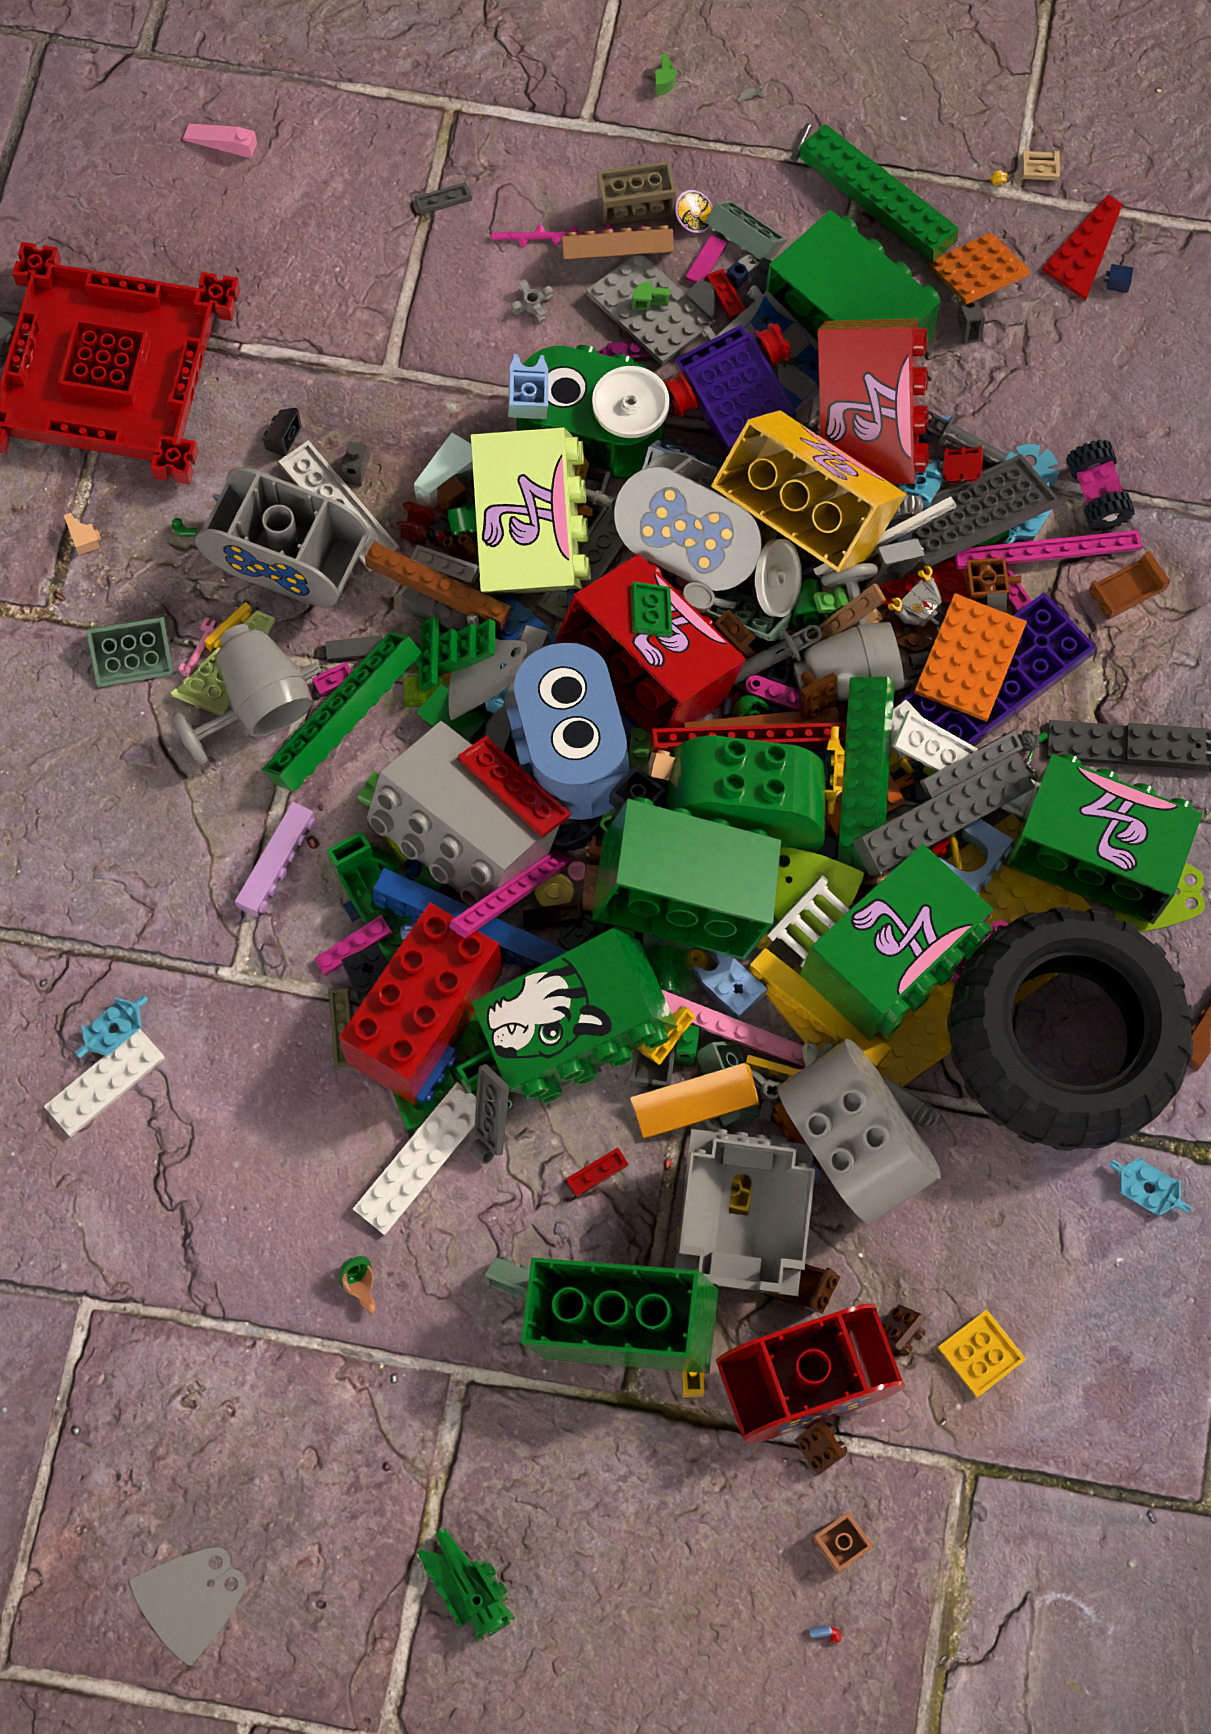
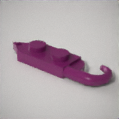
[598,341,653,361]

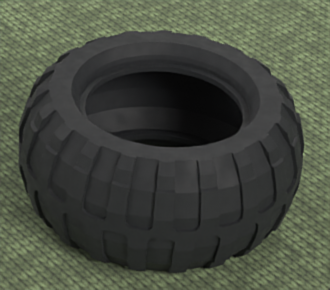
[947,907,1194,1151]

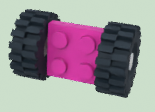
[1066,440,1135,531]

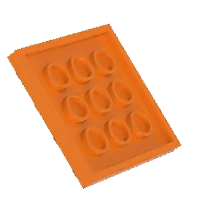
[928,232,1030,305]

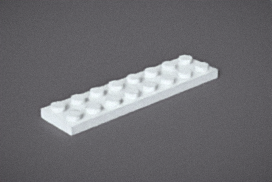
[278,440,400,571]
[892,710,1036,818]
[353,1082,477,1236]

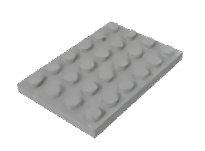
[586,254,715,365]

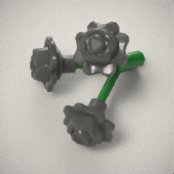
[1001,729,1048,777]

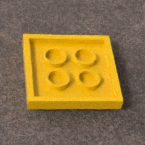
[937,1309,1026,1398]

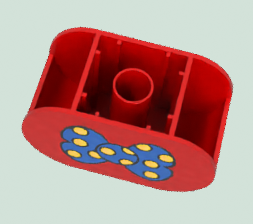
[715,1304,905,1444]

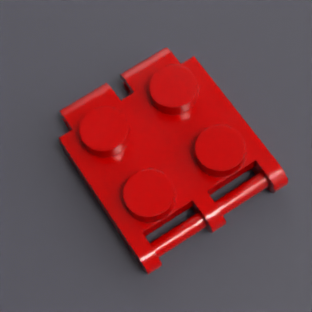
[943,445,983,484]

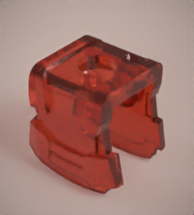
[396,501,436,544]

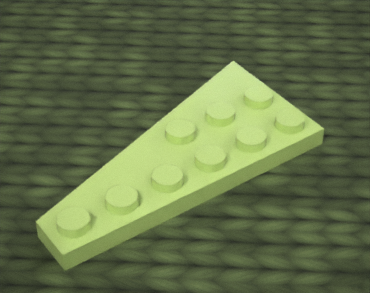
[171,611,275,716]

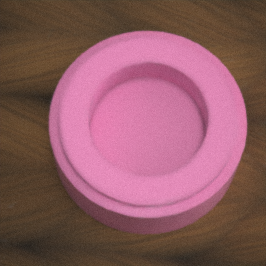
[568,861,585,882]

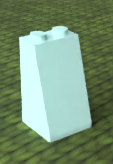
[414,433,474,510]

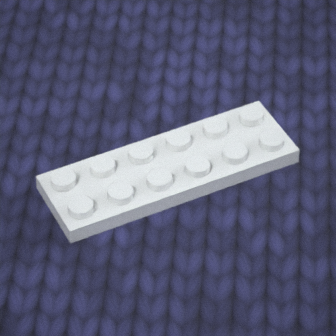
[44,1029,165,1137]

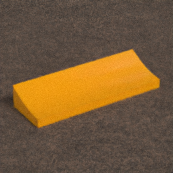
[630,1063,760,1139]

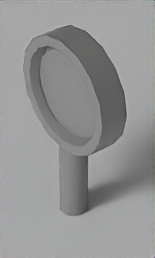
[681,582,736,613]

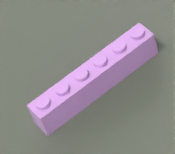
[235,802,316,918]

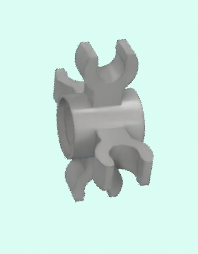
[511,279,553,322]

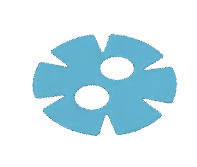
[1005,444,1059,486]

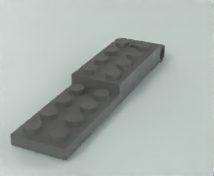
[1047,720,1211,771]

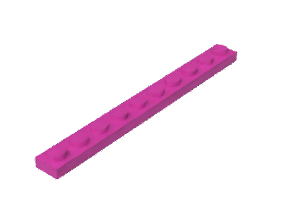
[954,530,1142,570]
[449,849,572,938]

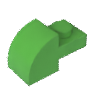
[655,54,677,95]
[631,281,670,311]
[813,588,850,616]

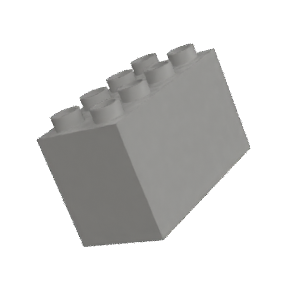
[367,721,560,907]

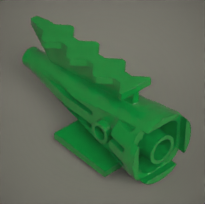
[417,1528,515,1641]

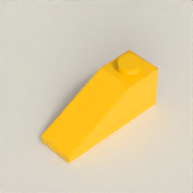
[637,1006,696,1065]

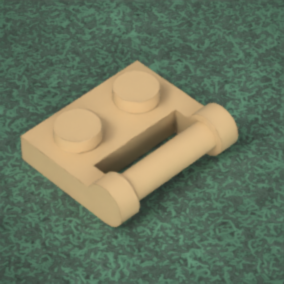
[1022,149,1060,181]

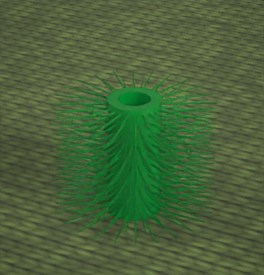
[642,942,696,996]

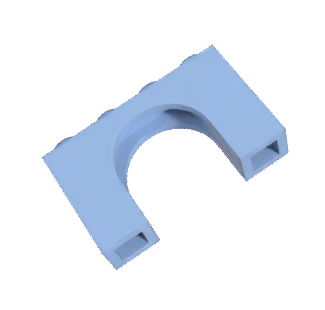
[940,818,1013,895]

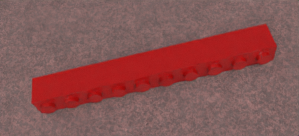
[649,722,846,756]

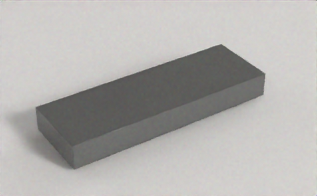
[414,182,472,215]
[325,635,383,662]

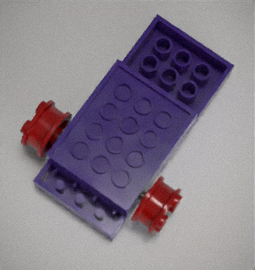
[662,323,796,457]

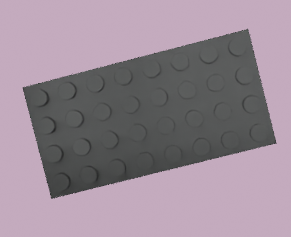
[899,454,1060,567]

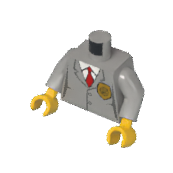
[888,566,945,627]

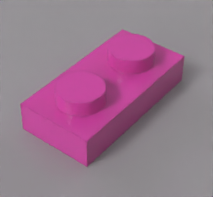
[312,662,352,697]

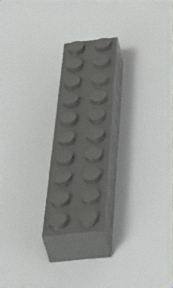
[852,752,1035,876]

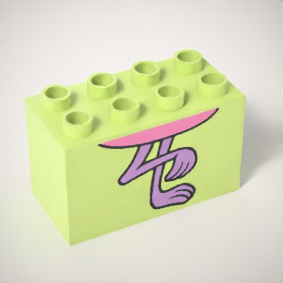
[471,428,591,596]

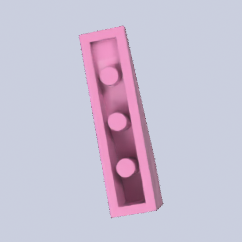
[183,124,257,158]

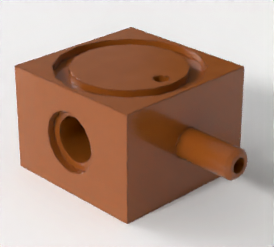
[964,557,1021,604]

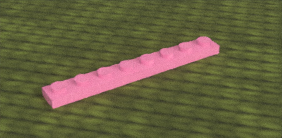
[662,990,805,1068]

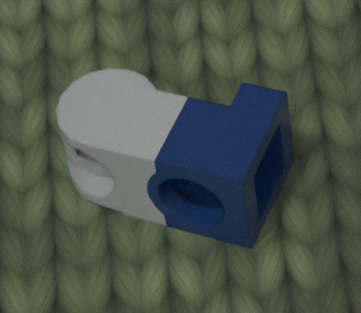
[726,254,759,290]

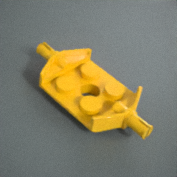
[825,726,845,814]

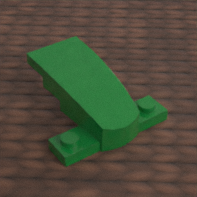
[417,616,495,692]

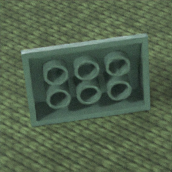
[703,588,792,641]
[86,616,174,687]

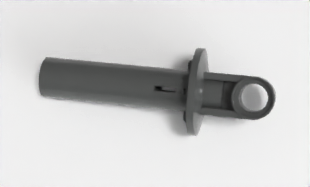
[926,410,1007,466]
[734,625,822,685]

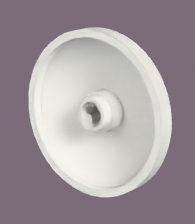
[592,366,669,438]
[755,539,802,617]

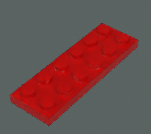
[457,736,571,838]

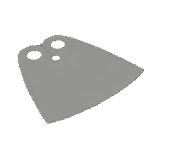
[449,640,527,720]
[129,1547,246,1666]

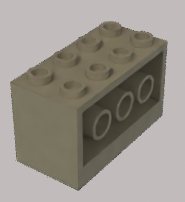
[597,161,676,227]

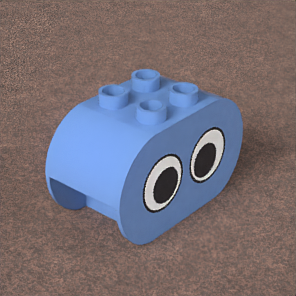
[506,643,630,820]

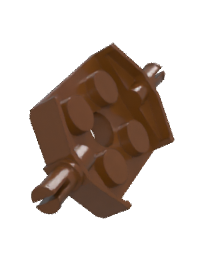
[878,604,937,653]

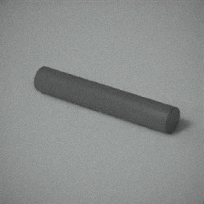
[790,123,812,162]

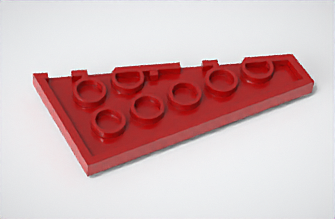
[1042,194,1123,301]

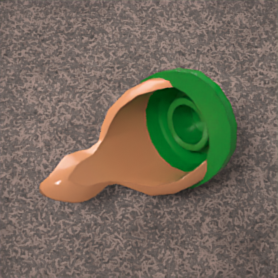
[338,1256,376,1315]

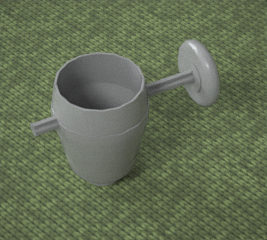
[793,563,904,701]
[172,624,322,765]

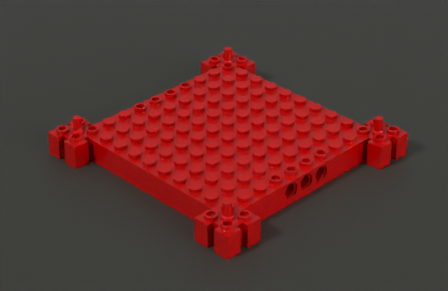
[0,242,240,485]

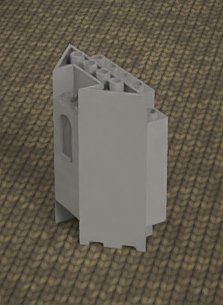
[675,1129,815,1296]

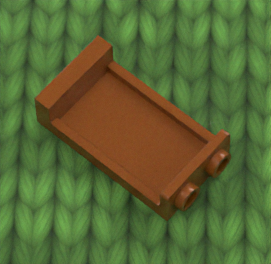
[1089,551,1170,620]

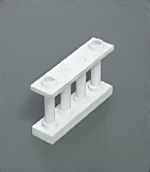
[767,875,855,968]

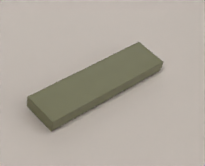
[328,988,352,1068]

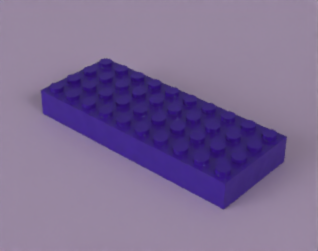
[900,592,1096,747]

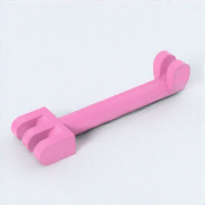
[179,617,222,677]

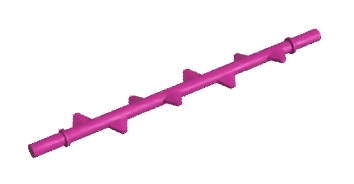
[491,224,674,247]

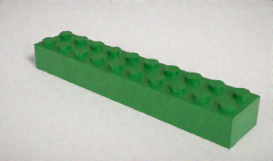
[800,124,959,263]
[261,631,422,792]
[838,676,895,876]

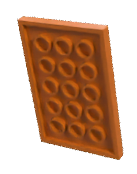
[914,594,1027,722]

